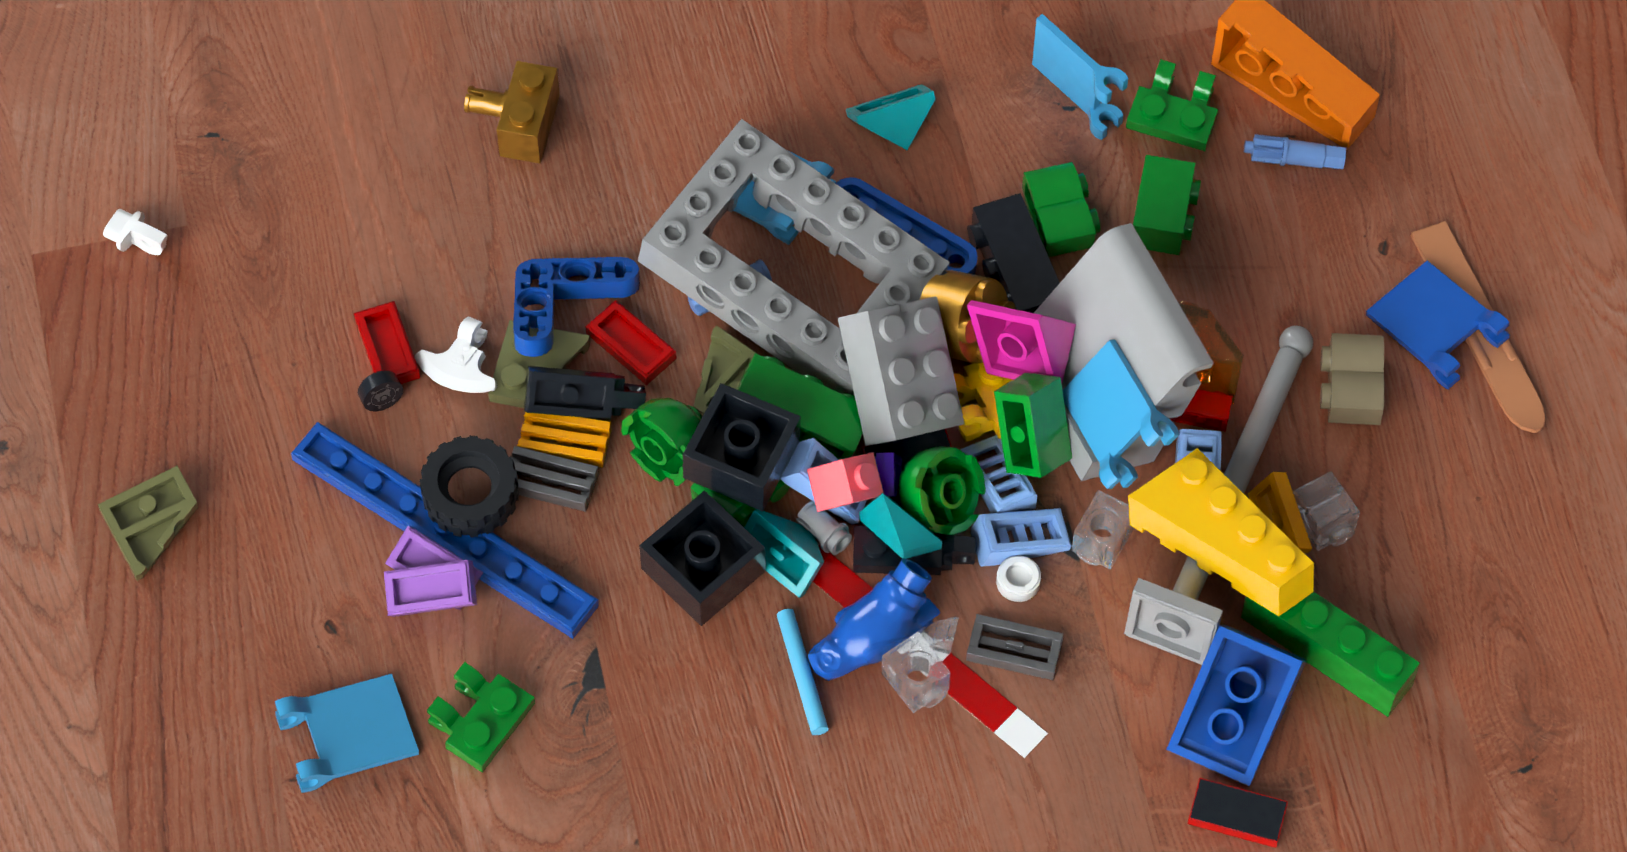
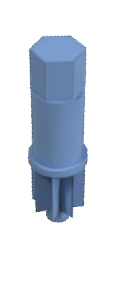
[1244,134,1346,170]

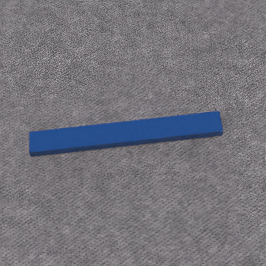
[291,422,599,639]

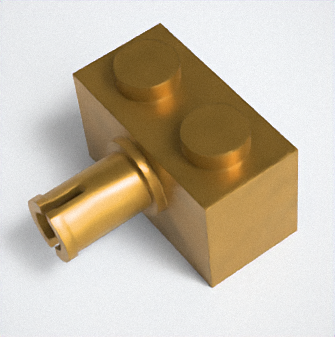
[464,61,560,164]

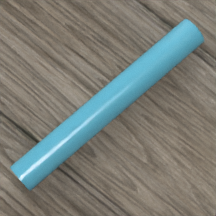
[777,609,829,735]

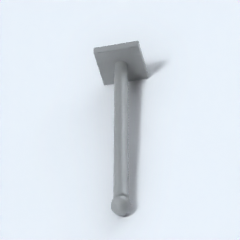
[1124,326,1313,665]

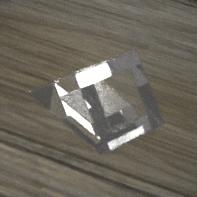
[920,616,959,654]

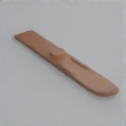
[1411,221,1545,433]

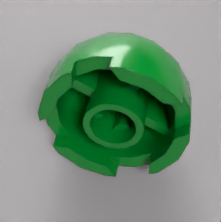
[621,398,702,486]
[898,446,986,535]

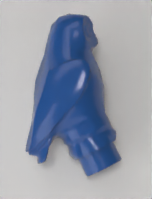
[808,559,941,681]

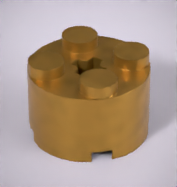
[920,270,1015,363]

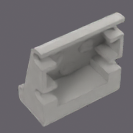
[1034,223,1214,481]

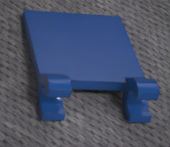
[1366,260,1510,389]

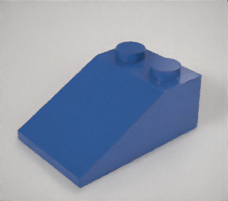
[1166,624,1307,786]

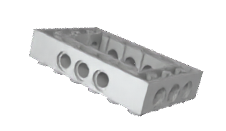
[638,119,950,396]

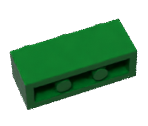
[737,353,863,460]

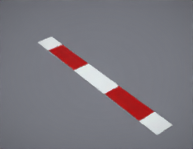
[790,520,1048,758]

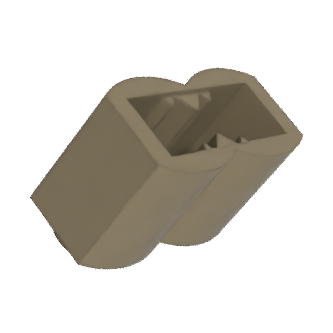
[1320,333,1384,425]

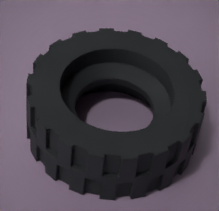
[420,435,519,537]

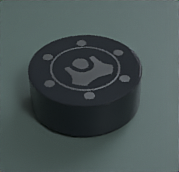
[357,371,403,412]

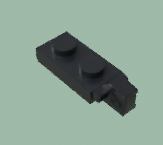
[524,366,646,419]
[853,526,976,575]

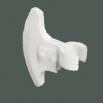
[415,316,497,393]

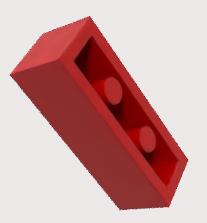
[1170,388,1233,432]

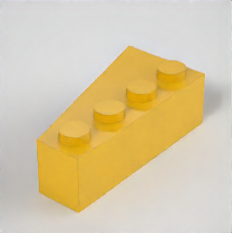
[1128,448,1314,616]

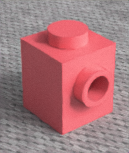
[807,452,884,512]

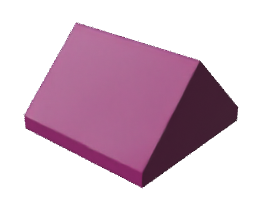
[967,300,1076,383]

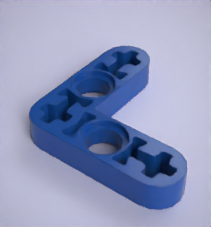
[513,257,640,357]

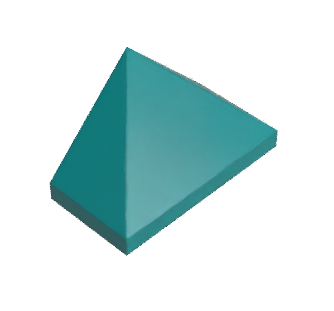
[845,84,936,150]
[859,493,942,559]
[744,510,824,598]

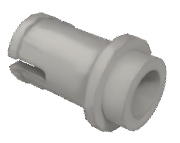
[796,501,852,555]

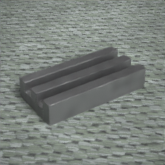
[512,446,598,512]
[966,614,1063,680]

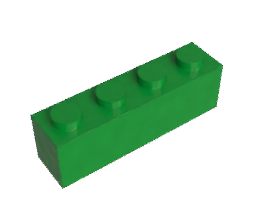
[1241,592,1420,717]

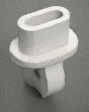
[103,209,167,255]

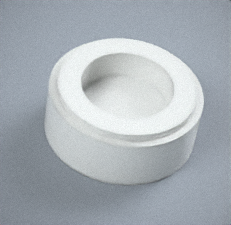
[996,556,1041,602]

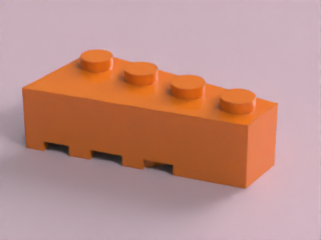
[1211,0,1380,150]

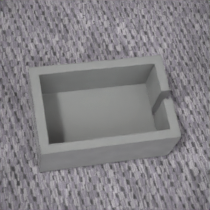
[838,296,964,446]

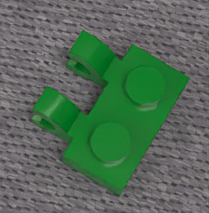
[1126,59,1218,151]
[427,662,535,773]

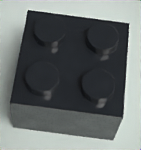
[682,383,801,512]
[639,490,766,626]

